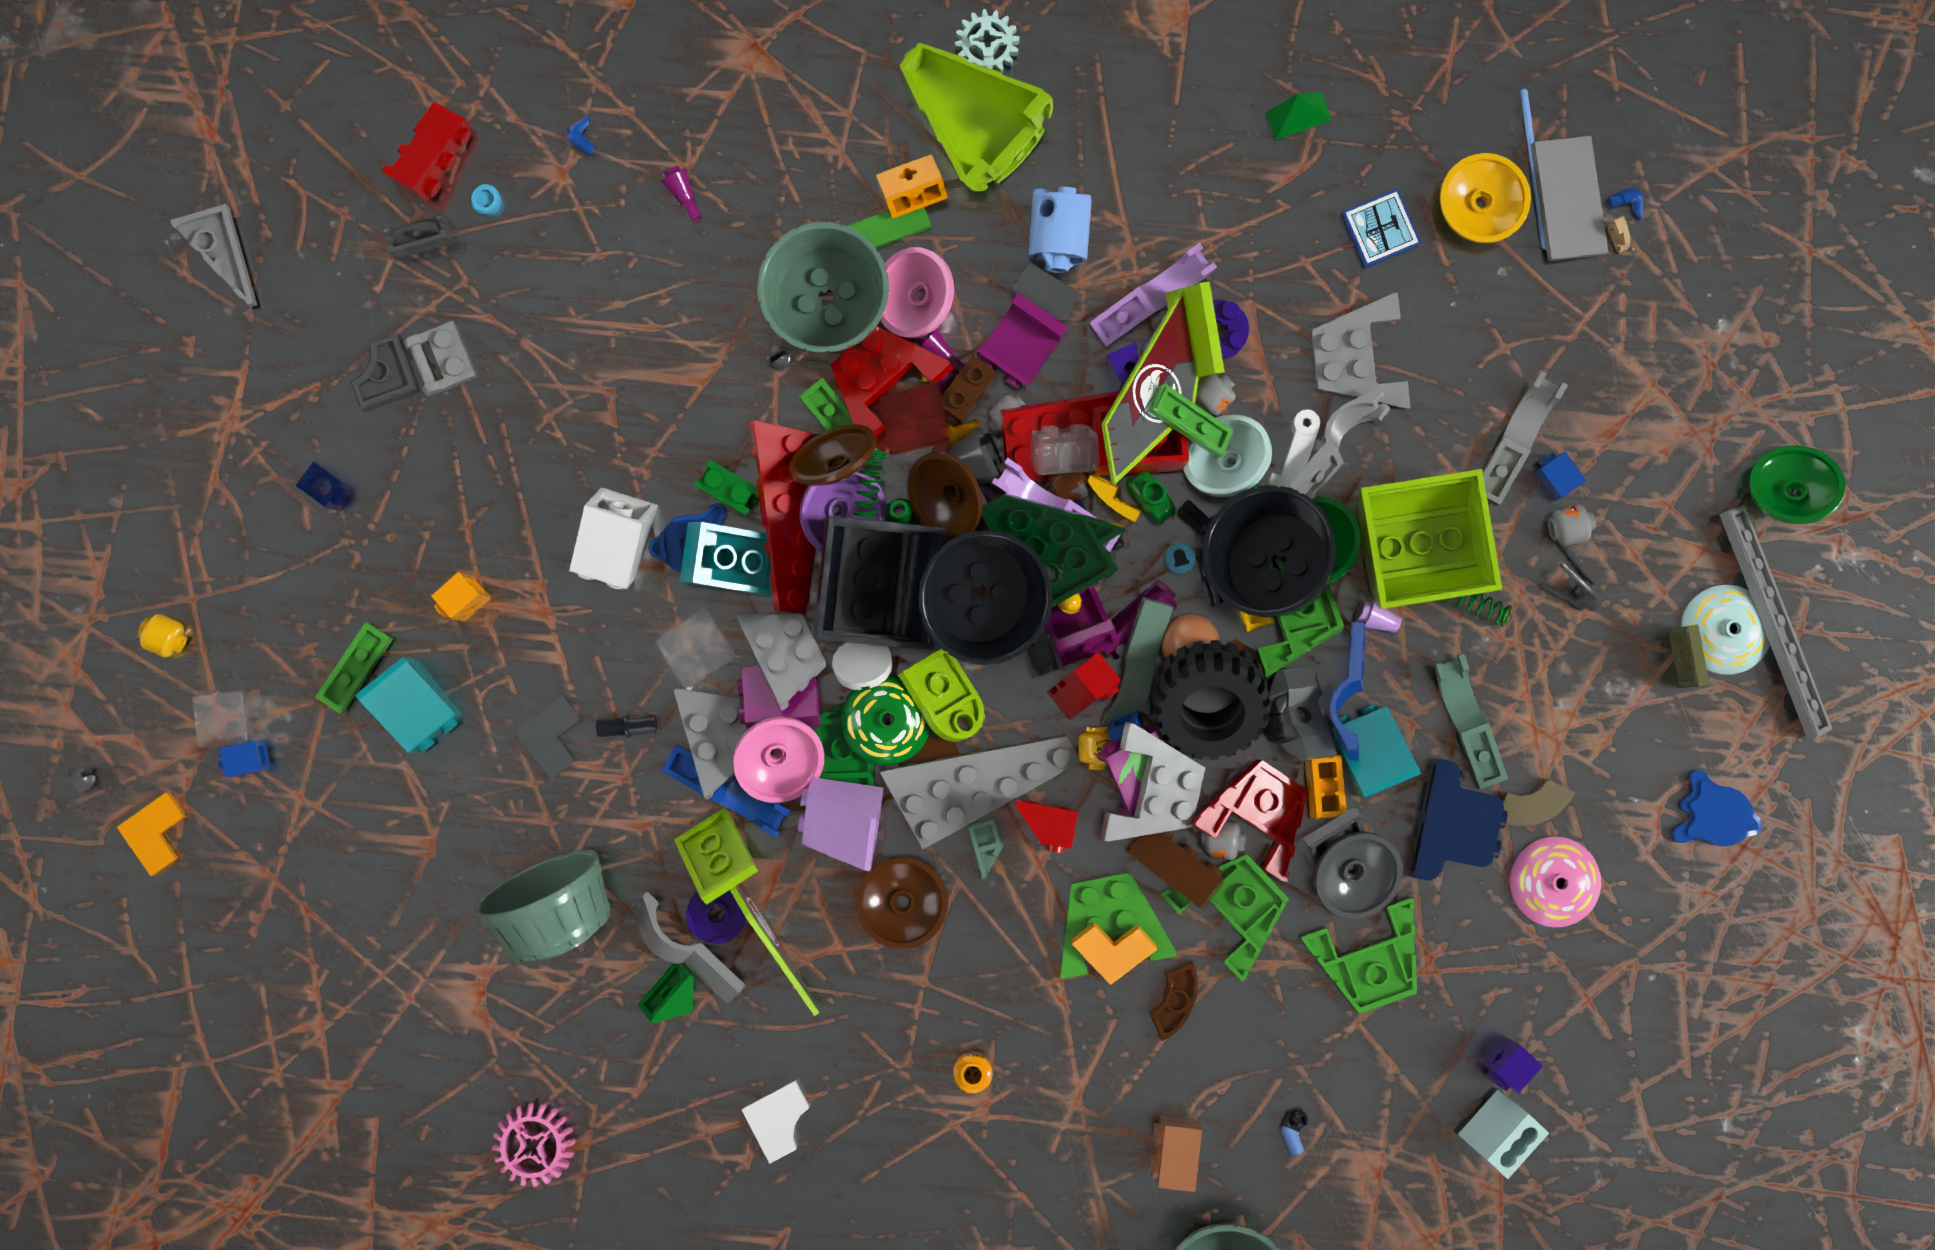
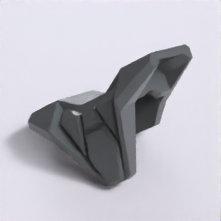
[1263,666,1337,763]

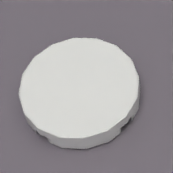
[832,642,892,690]

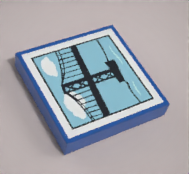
[1341,189,1421,268]

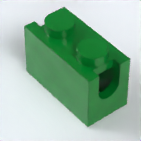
[694,459,759,518]

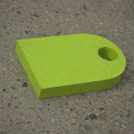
[898,649,984,742]

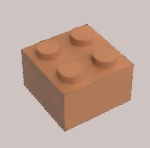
[1149,1115,1202,1192]

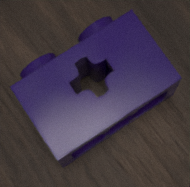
[1482,1037,1543,1094]

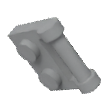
[403,321,477,396]

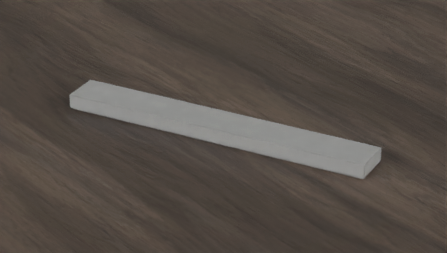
[1719,505,1832,740]

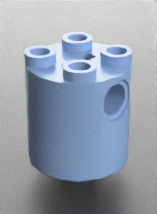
[1028,187,1092,273]

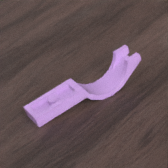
[1090,243,1217,348]
[991,458,1121,552]

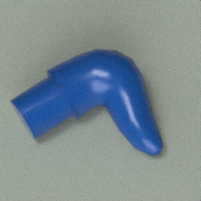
[566,116,596,156]
[1608,188,1644,220]

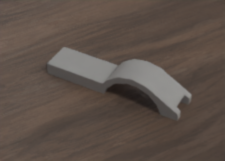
[1483,371,1568,505]
[1288,389,1390,499]
[632,892,746,1005]

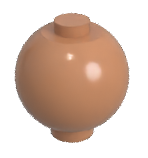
[1160,613,1219,659]

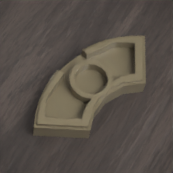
[1502,779,1576,826]

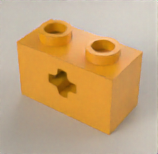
[876,154,948,219]
[431,571,491,622]
[1305,755,1347,819]

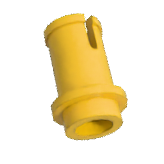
[943,418,981,447]

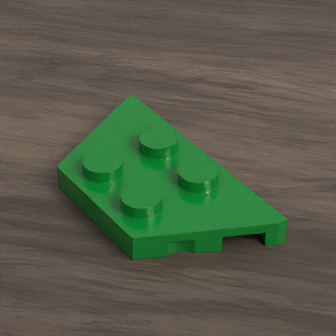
[812,702,874,786]

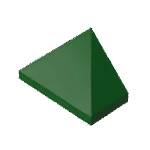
[1265,92,1332,141]
[637,963,694,1024]

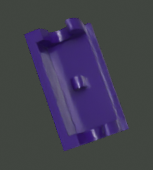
[1105,342,1140,391]

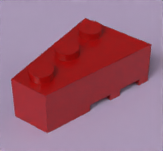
[381,102,471,203]
[1047,652,1121,720]

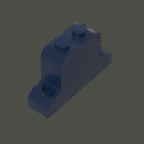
[1410,758,1508,881]

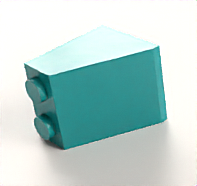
[355,657,462,753]
[1328,703,1421,797]

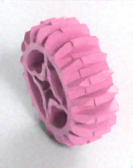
[492,1102,575,1187]

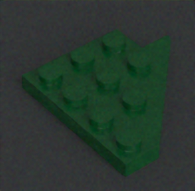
[981,493,1126,607]

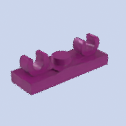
[1103,579,1177,659]

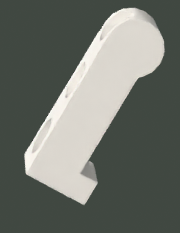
[1266,409,1320,487]

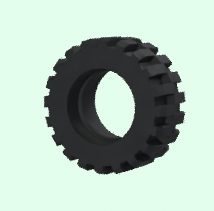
[1151,640,1271,760]

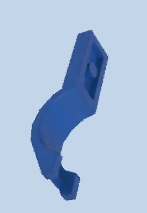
[1330,622,1366,761]
[661,745,792,838]

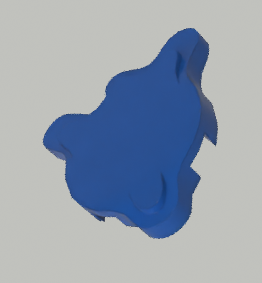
[648,503,727,573]
[1672,770,1762,846]

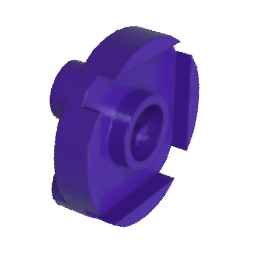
[1213,300,1249,360]
[686,890,746,944]

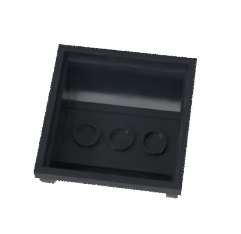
[811,515,947,650]

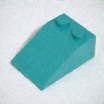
[679,522,772,596]

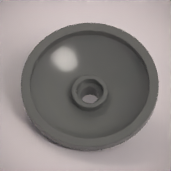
[1314,832,1403,919]

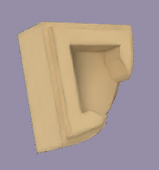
[1606,216,1630,253]

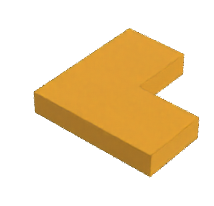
[117,792,186,876]
[1071,921,1157,985]

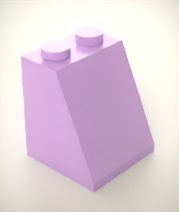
[798,777,884,871]

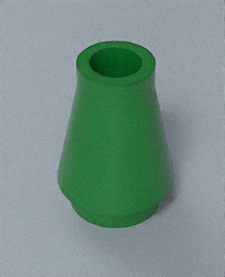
[886,498,914,524]

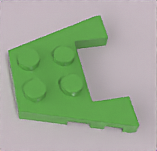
[1256,584,1344,677]
[1161,853,1289,982]
[1060,872,1177,979]
[1300,897,1417,1014]

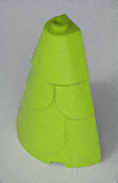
[899,43,1053,191]

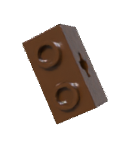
[937,355,997,424]

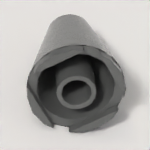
[944,426,1004,487]

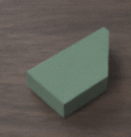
[966,817,1003,879]

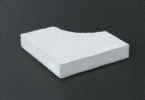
[741,1080,810,1164]

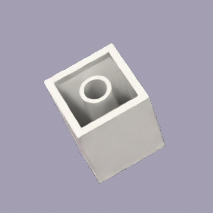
[569,487,658,589]

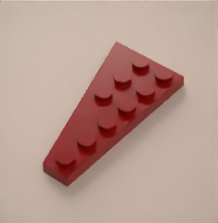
[1000,390,1121,485]
[748,420,818,615]

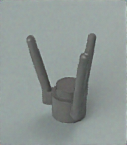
[1541,543,1607,611]

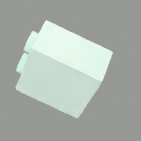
[1458,1089,1549,1179]

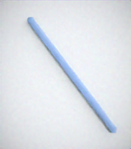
[1520,87,1546,250]

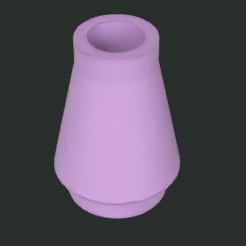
[1354,599,1402,634]

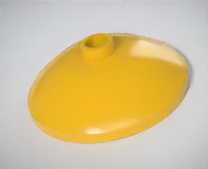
[1440,153,1531,243]

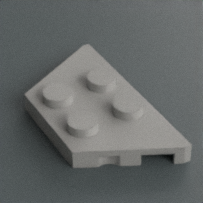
[736,614,826,711]
[673,689,747,800]

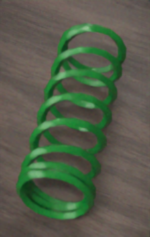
[852,449,886,518]
[1442,593,1512,627]

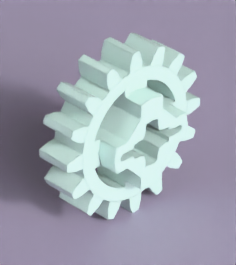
[955,9,1019,73]

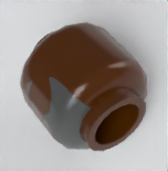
[1045,462,1091,503]

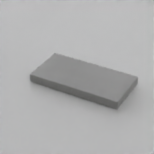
[1531,136,1609,261]

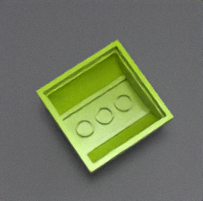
[1358,469,1503,610]

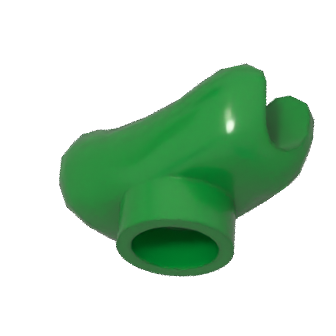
[1126,472,1176,525]

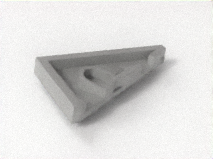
[170,204,257,307]

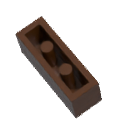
[1128,831,1225,910]

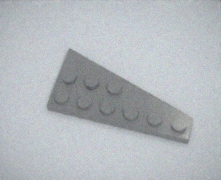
[879,734,1081,849]

